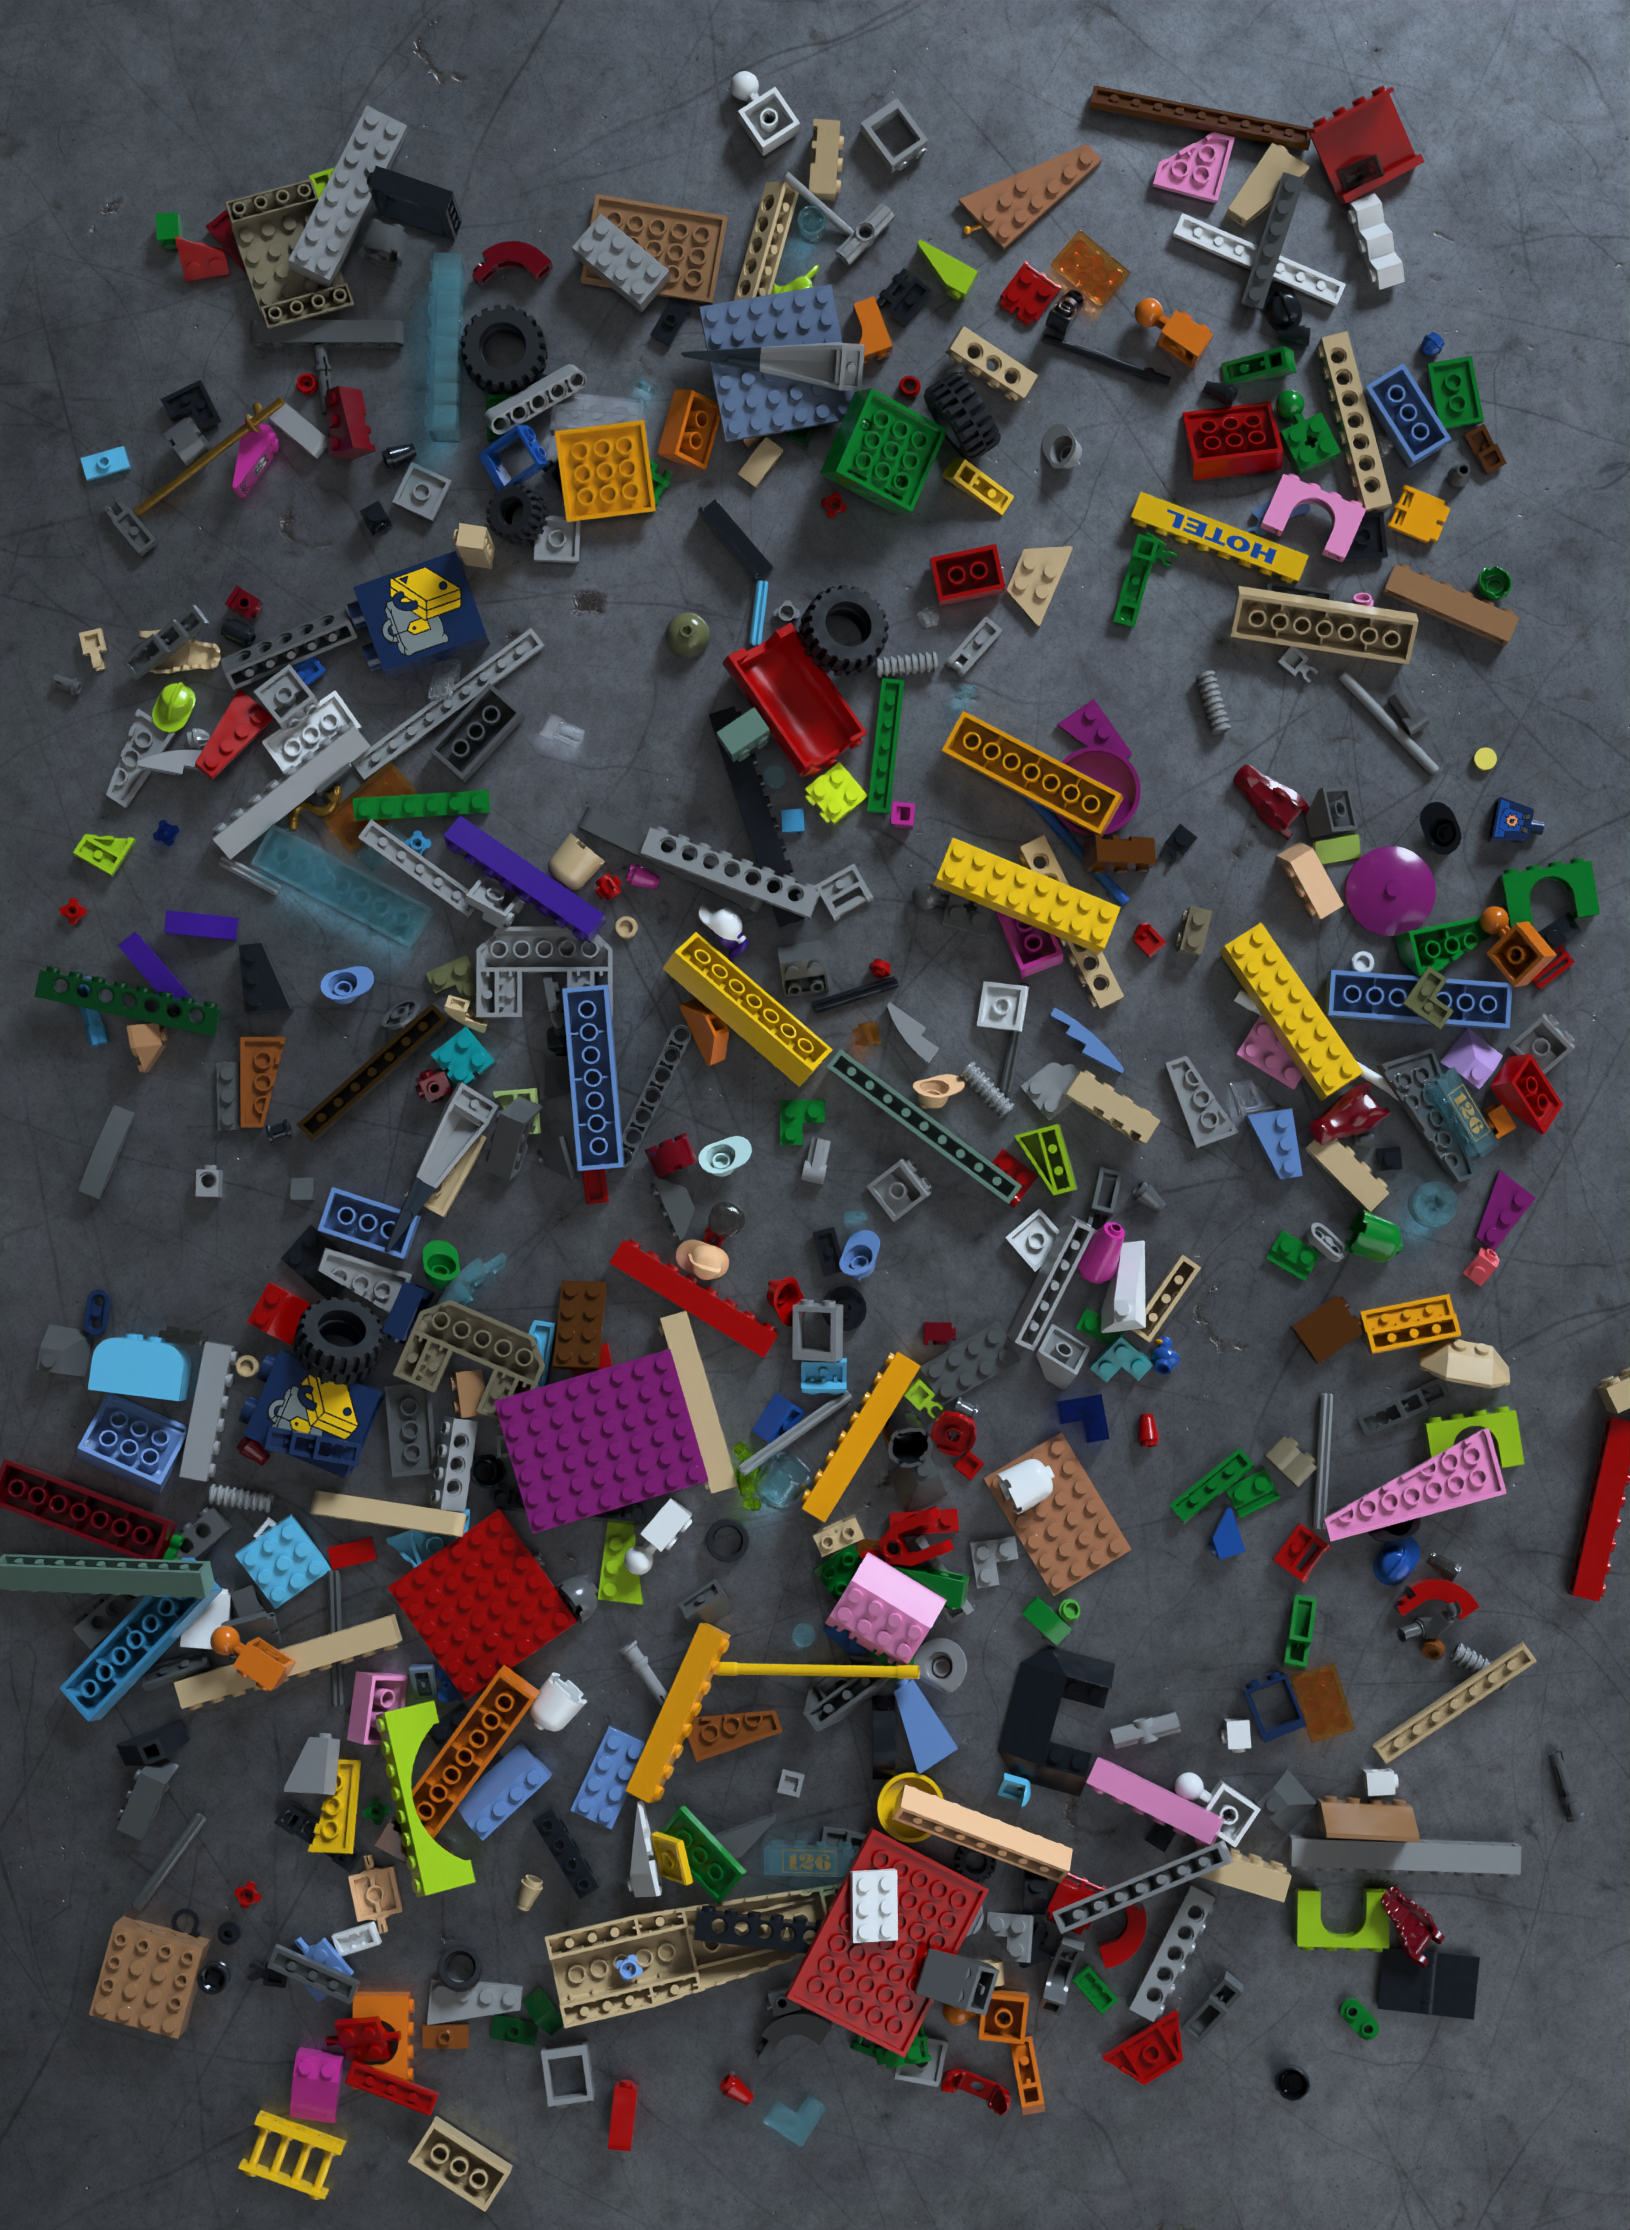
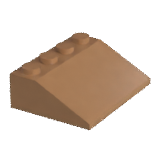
[1316,1796,1420,1842]

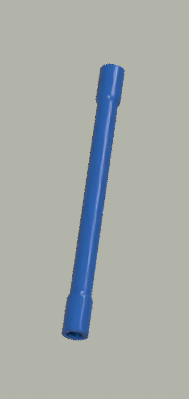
[1021,795,1130,907]

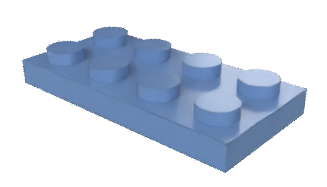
[570,1726,646,1830]

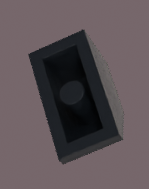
[1538,912,1581,950]

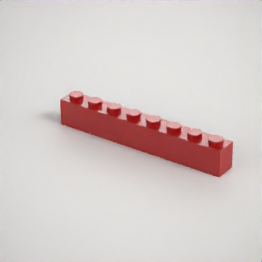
[609,1238,778,1358]
[1568,1416,1630,1602]

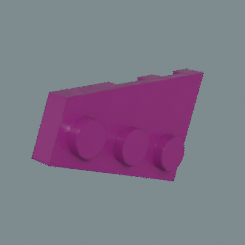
[1057,699,1132,758]
[1475,1170,1535,1251]

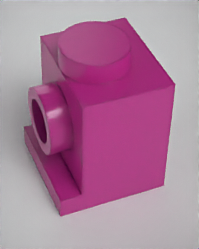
[891,801,915,829]

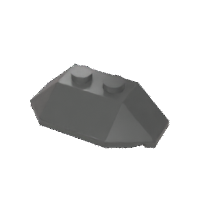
[803,1655,890,1732]

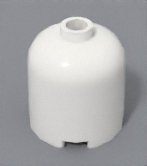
[996,1459,1055,1515]
[529,1672,587,1732]

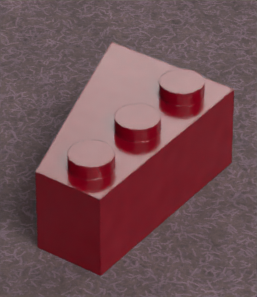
[325,386,376,461]

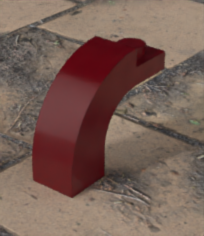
[472,241,553,287]

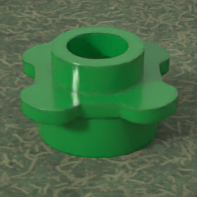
[363,1798,390,1825]

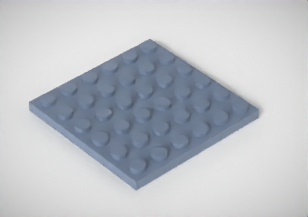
[699,284,853,442]

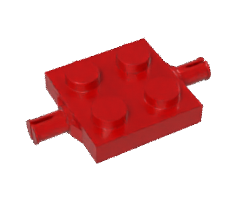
[326,2016,401,2062]

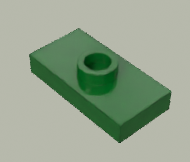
[1071,1964,1119,2016]

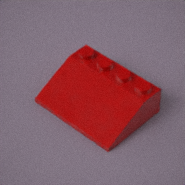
[1182,401,1283,481]

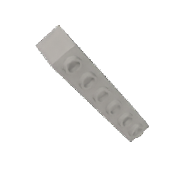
[1127,1882,1217,2022]

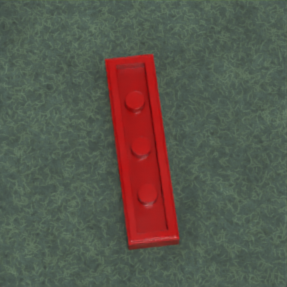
[345,2060,439,2116]

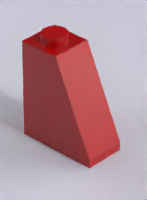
[608,2080,639,2151]

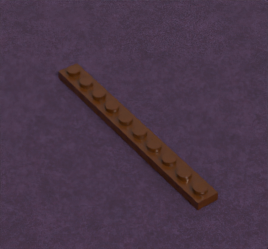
[1090,85,1311,151]

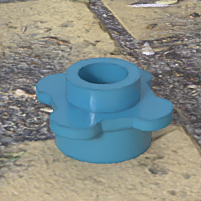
[404,830,431,856]

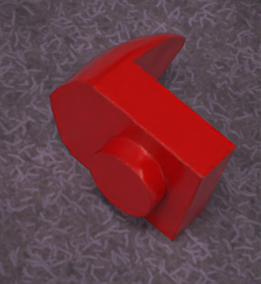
[1133,923,1166,959]

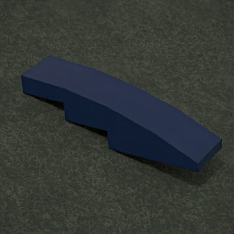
[263,1426,362,1467]

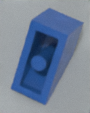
[1208,1506,1246,1560]

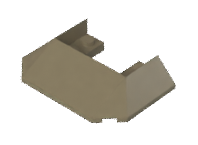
[393,1300,545,1422]

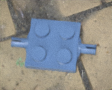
[293,1936,354,2003]

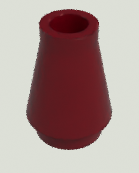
[236,1436,271,1466]

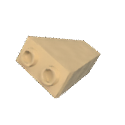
[1226,143,1310,227]

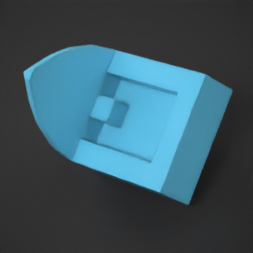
[997,1773,1031,1807]

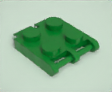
[874,2018,931,2069]

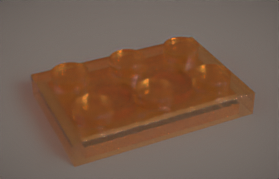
[1050,230,1131,308]
[1290,1662,1356,1743]

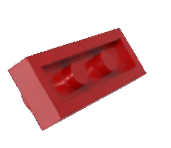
[889,1508,959,1537]

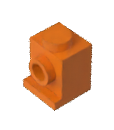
[1483,1103,1517,1140]

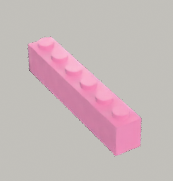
[1086,1757,1225,1847]

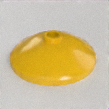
[877,1772,944,1843]

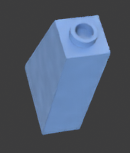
[893,1679,958,1774]

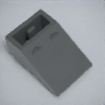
[914,1948,1000,2015]

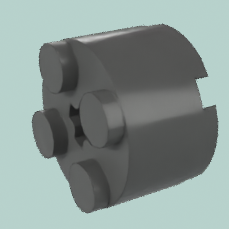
[358,219,409,268]
[163,417,213,467]

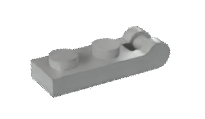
[945,616,1003,679]

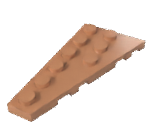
[958,144,1102,251]

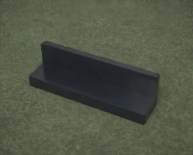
[698,499,773,582]

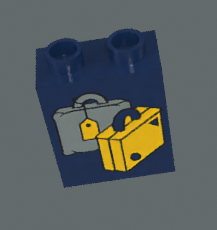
[347,551,490,680]
[239,1350,385,1479]

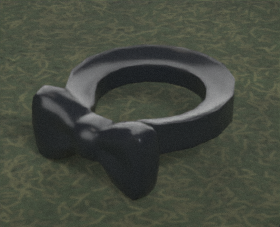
[172,1908,201,1937]

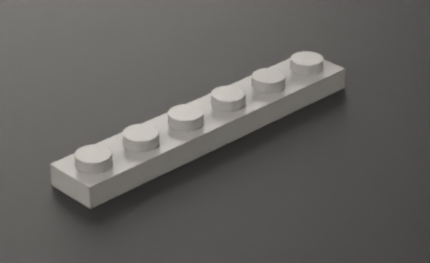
[357,819,475,918]

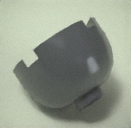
[555,1577,598,1624]

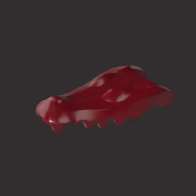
[1233,764,1310,840]
[1308,1083,1391,1146]
[1380,1887,1445,1968]

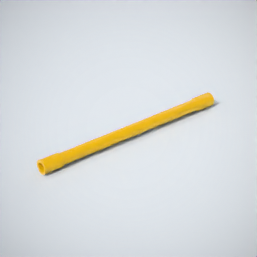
[716,1662,920,1679]

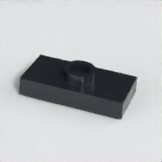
[650,297,692,347]

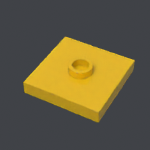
[650,1831,693,1886]

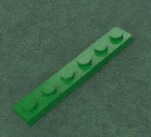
[867,678,904,815]
[352,790,490,821]

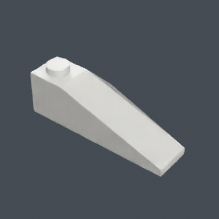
[1101,1240,1146,1333]

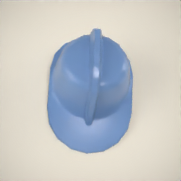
[320,966,374,1004]
[839,1230,880,1282]

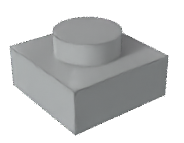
[777,1769,805,1798]

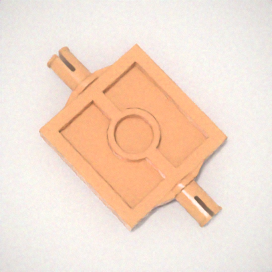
[348,1854,403,1934]

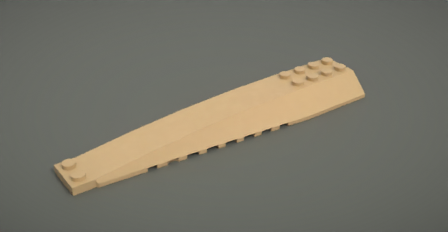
[545,1883,842,2029]

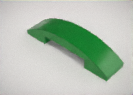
[1113,534,1159,627]

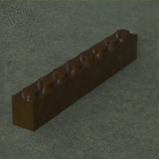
[296,1003,450,1143]

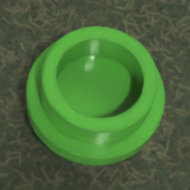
[1058,1599,1080,1622]

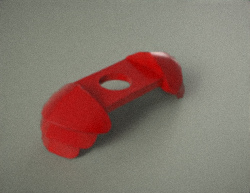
[941,2069,1011,2116]

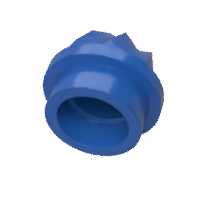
[1421,332,1445,356]

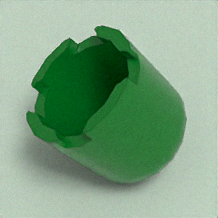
[1344,1210,1403,1263]

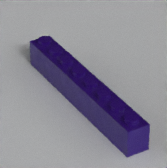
[444,816,606,943]

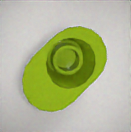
[152,682,196,733]

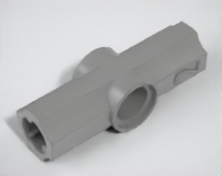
[835,203,895,266]
[1109,1712,1181,1749]

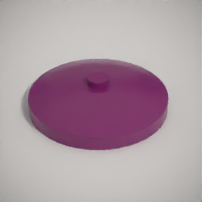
[1056,746,1141,837]
[1344,846,1436,937]

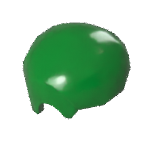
[1477,566,1512,600]

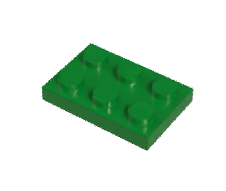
[1426,356,1484,430]

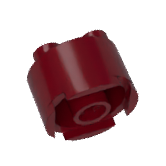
[644,1133,698,1179]

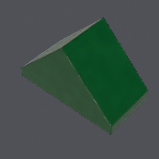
[522,1985,564,2036]

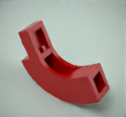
[1394,1578,1480,1620]
[1097,1902,1147,1969]

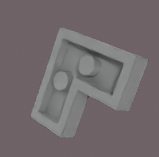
[970,1536,1019,1588]
[986,1912,1034,1963]

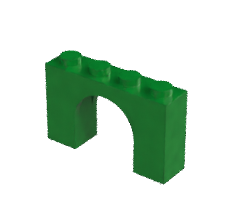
[1498,858,1600,929]

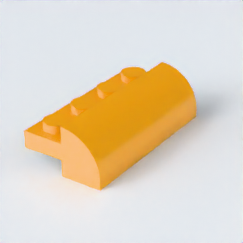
[1360,1294,1461,1354]

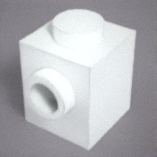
[1221,1718,1251,1753]

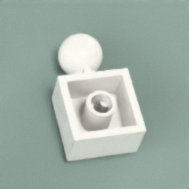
[730,71,800,156]
[624,1497,692,1575]
[1174,1772,1261,1848]

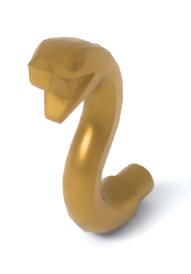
[287,786,342,831]

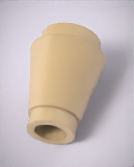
[517,1875,543,1911]

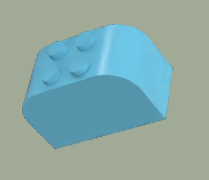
[88,1333,192,1401]

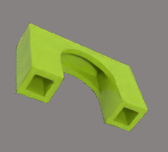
[1422,1406,1525,1468]
[1294,1887,1389,1952]

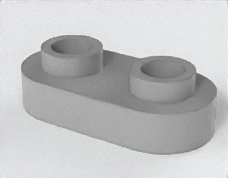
[1306,1223,1347,1262]

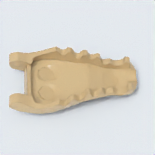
[138,630,221,674]

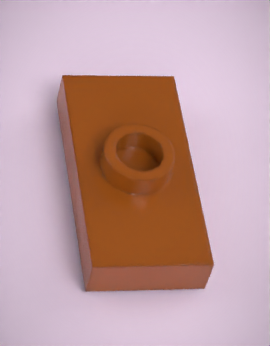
[422,2024,469,2049]

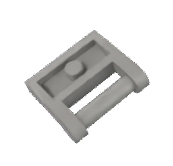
[815,864,874,921]

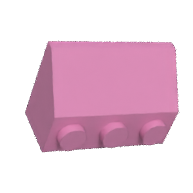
[347,1671,409,1745]

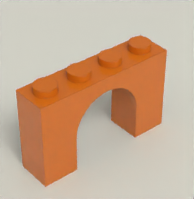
[853,296,893,366]
[352,1991,415,2090]

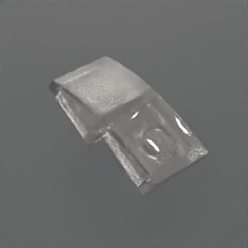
[428,659,461,701]

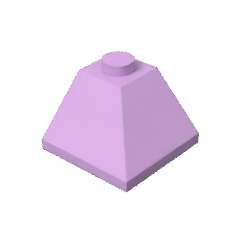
[1439,1028,1503,1091]

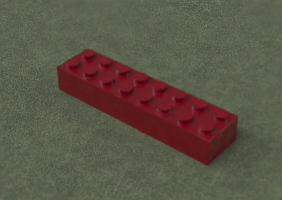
[0,1459,178,1560]

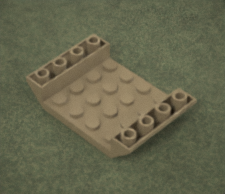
[225,179,354,329]

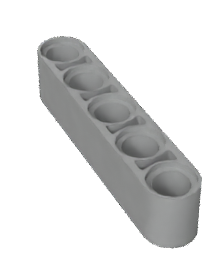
[483,364,587,435]

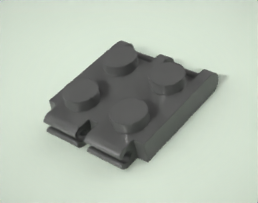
[221,1611,282,1661]

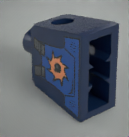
[1488,797,1544,843]

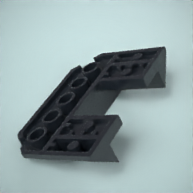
[998,1646,1115,1797]

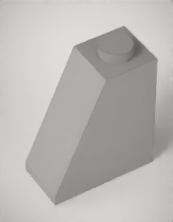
[284,1733,340,1795]

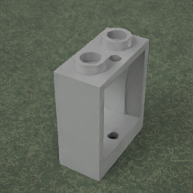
[860,98,928,173]
[792,1299,843,1362]
[541,2040,595,2109]

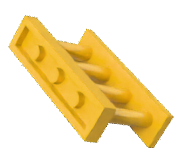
[238,2110,347,2200]

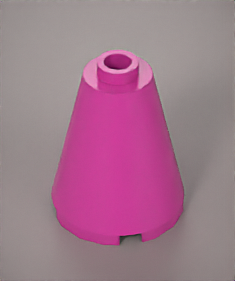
[1077,1222,1125,1284]

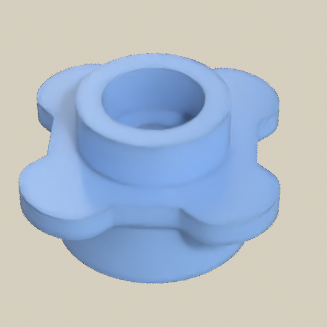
[616,1954,643,1982]

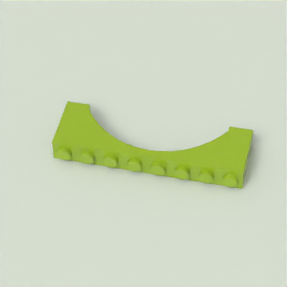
[375,1701,475,1897]

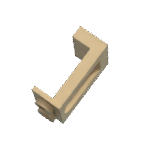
[813,1514,864,1557]

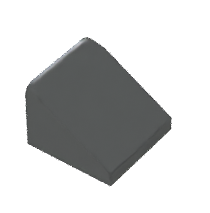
[290,1178,315,1201]

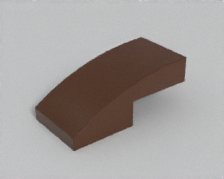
[1462,424,1507,474]

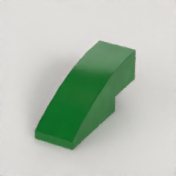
[1281,1594,1317,1671]

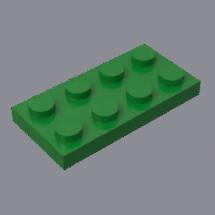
[660,1805,747,1904]

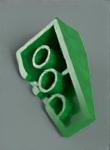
[1395,916,1490,976]

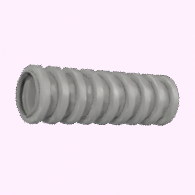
[875,651,938,678]
[1195,671,1231,734]
[959,1062,1014,1118]
[208,1484,274,1513]
[1450,1643,1513,1691]

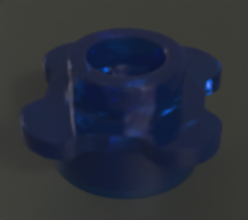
[153,820,179,846]

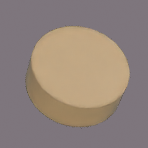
[615,916,638,939]
[236,1355,259,1378]

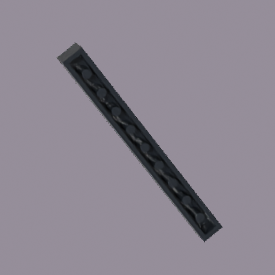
[709,706,805,930]

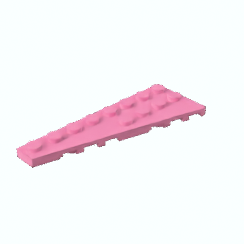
[1323,1428,1507,1542]

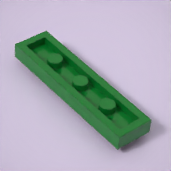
[1170,1448,1255,1524]

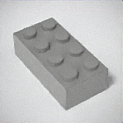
[572,214,671,312]

